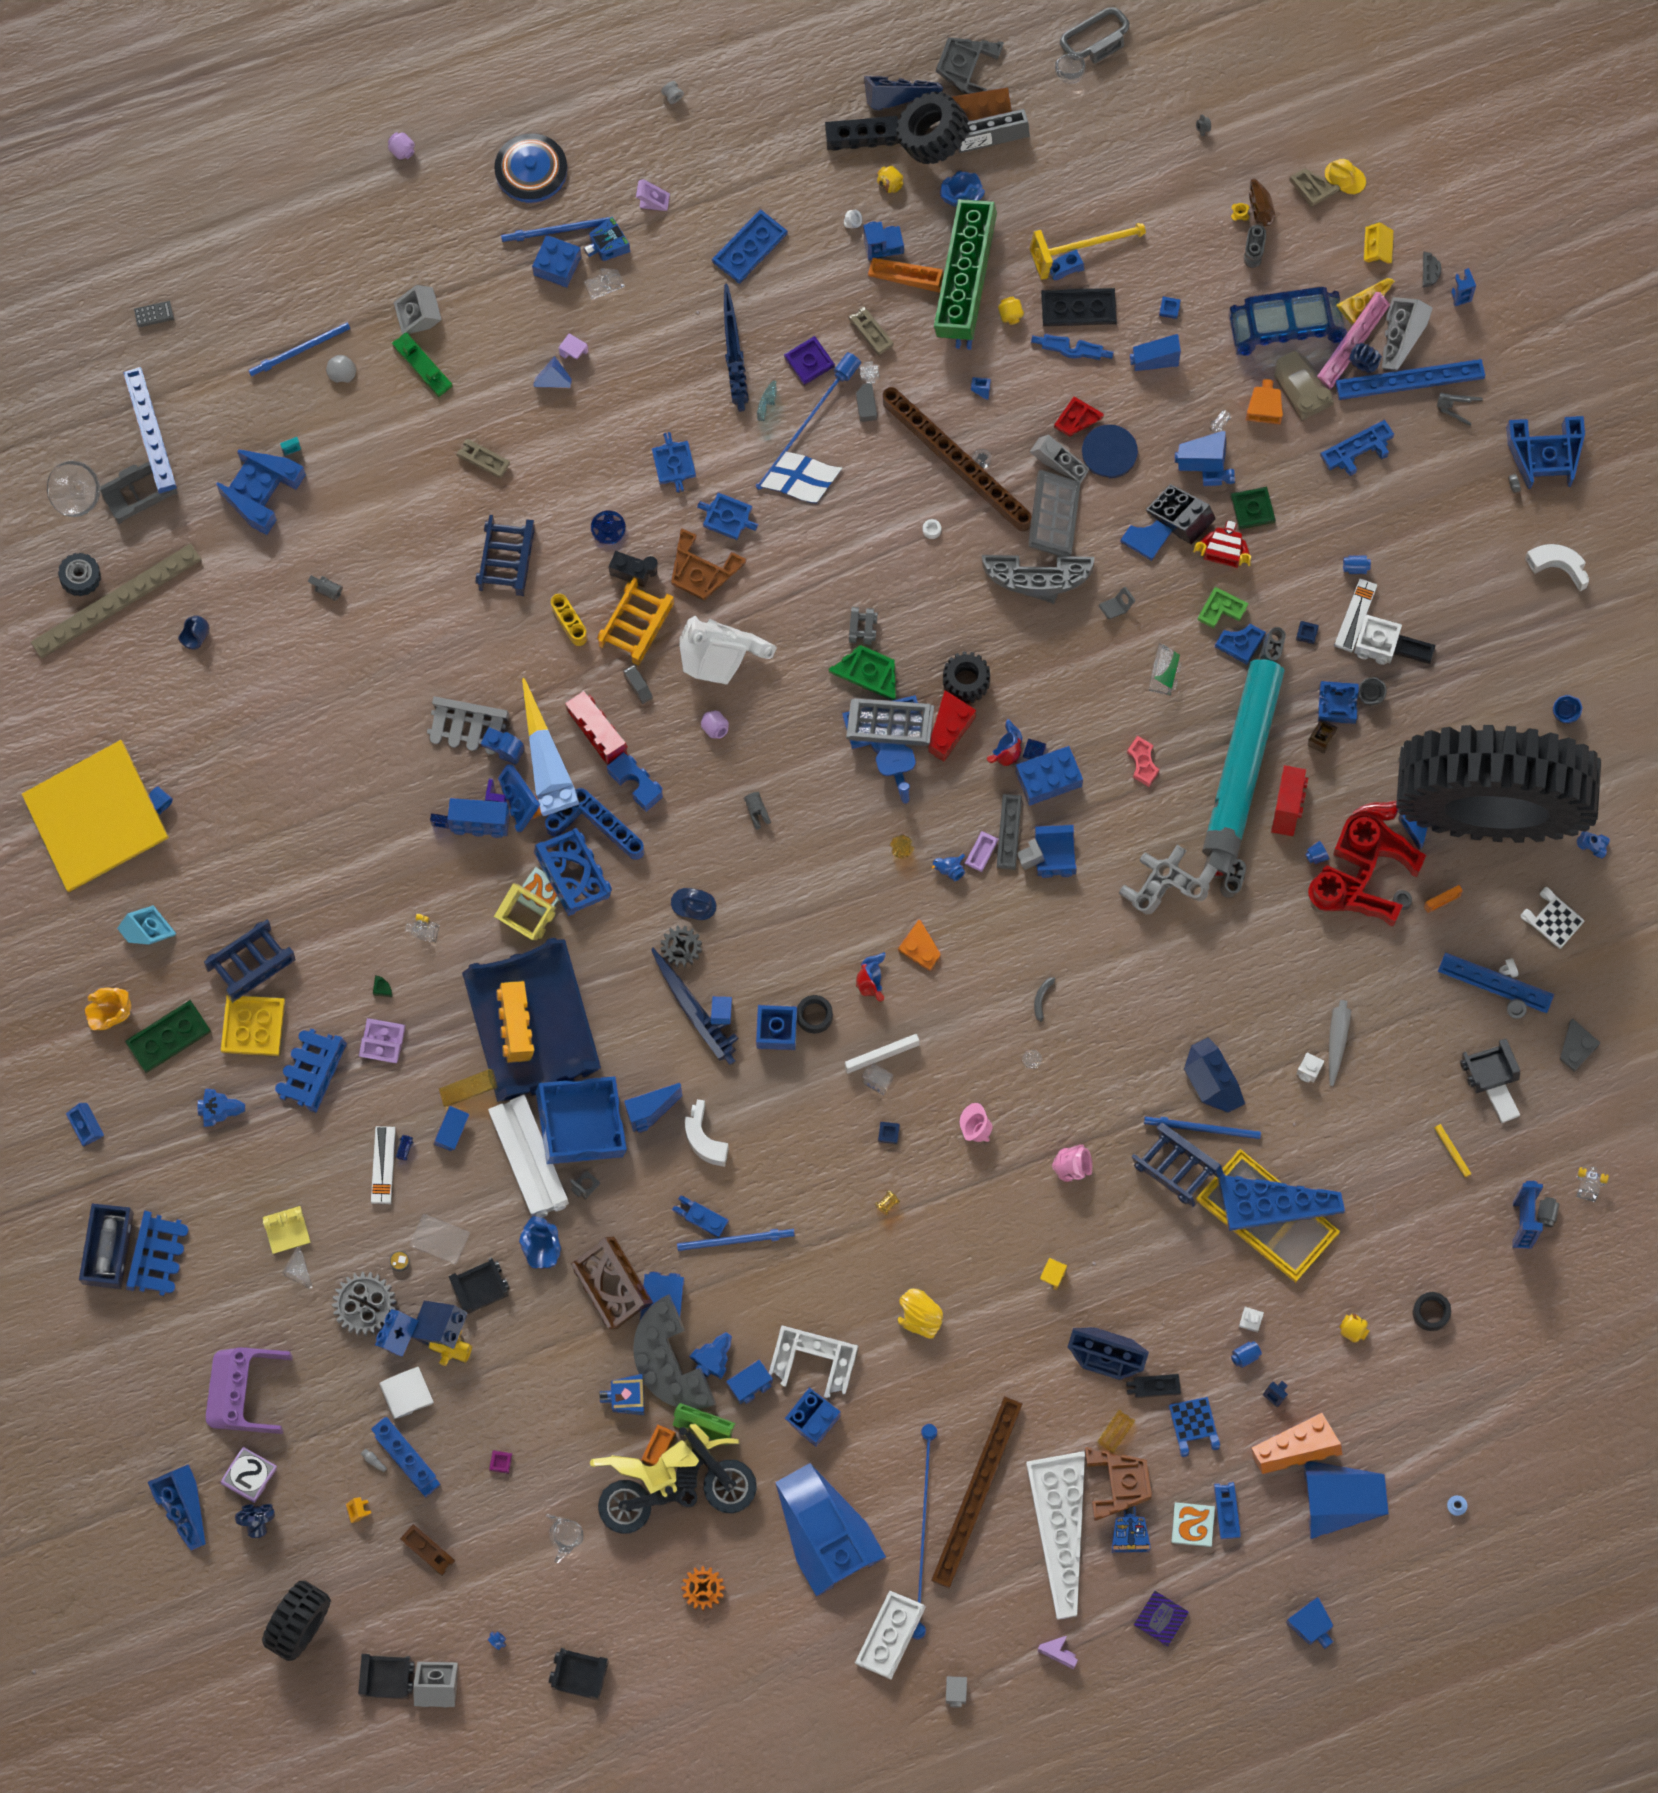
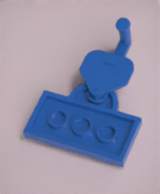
[842,695,922,804]

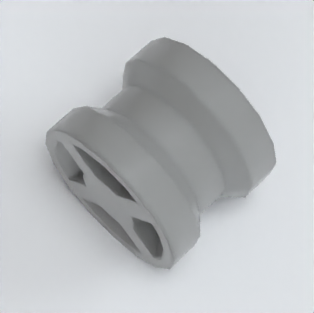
[661,81,684,104]

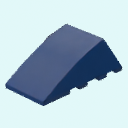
[1303,1461,1389,1539]

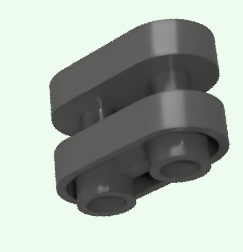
[1244,225,1266,268]
[849,607,878,645]

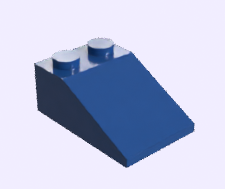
[624,1083,683,1133]

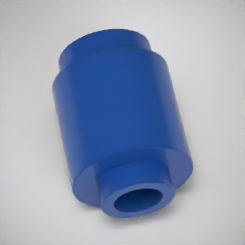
[1343,555,1371,574]
[1231,1341,1262,1368]

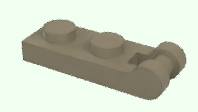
[848,306,894,356]
[456,439,510,479]

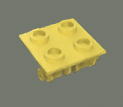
[263,1206,311,1254]

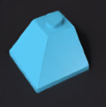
[117,905,176,945]

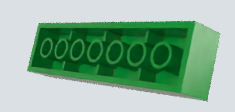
[934,199,997,340]

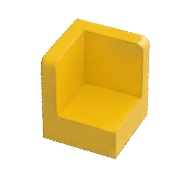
[1040,1258,1067,1290]

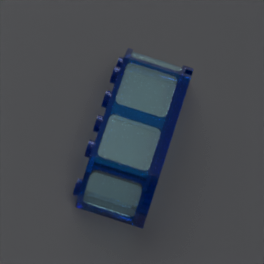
[1228,287,1347,356]

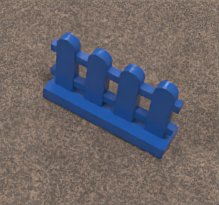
[275,1028,347,1113]
[126,1210,188,1296]

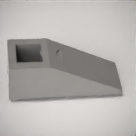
[1030,435,1089,484]

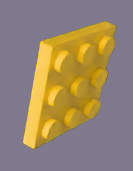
[221,995,285,1056]

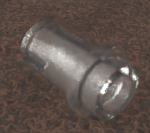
[1209,410,1231,433]

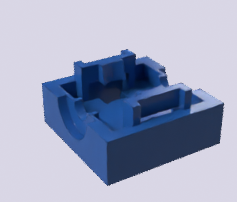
[1318,681,1359,724]

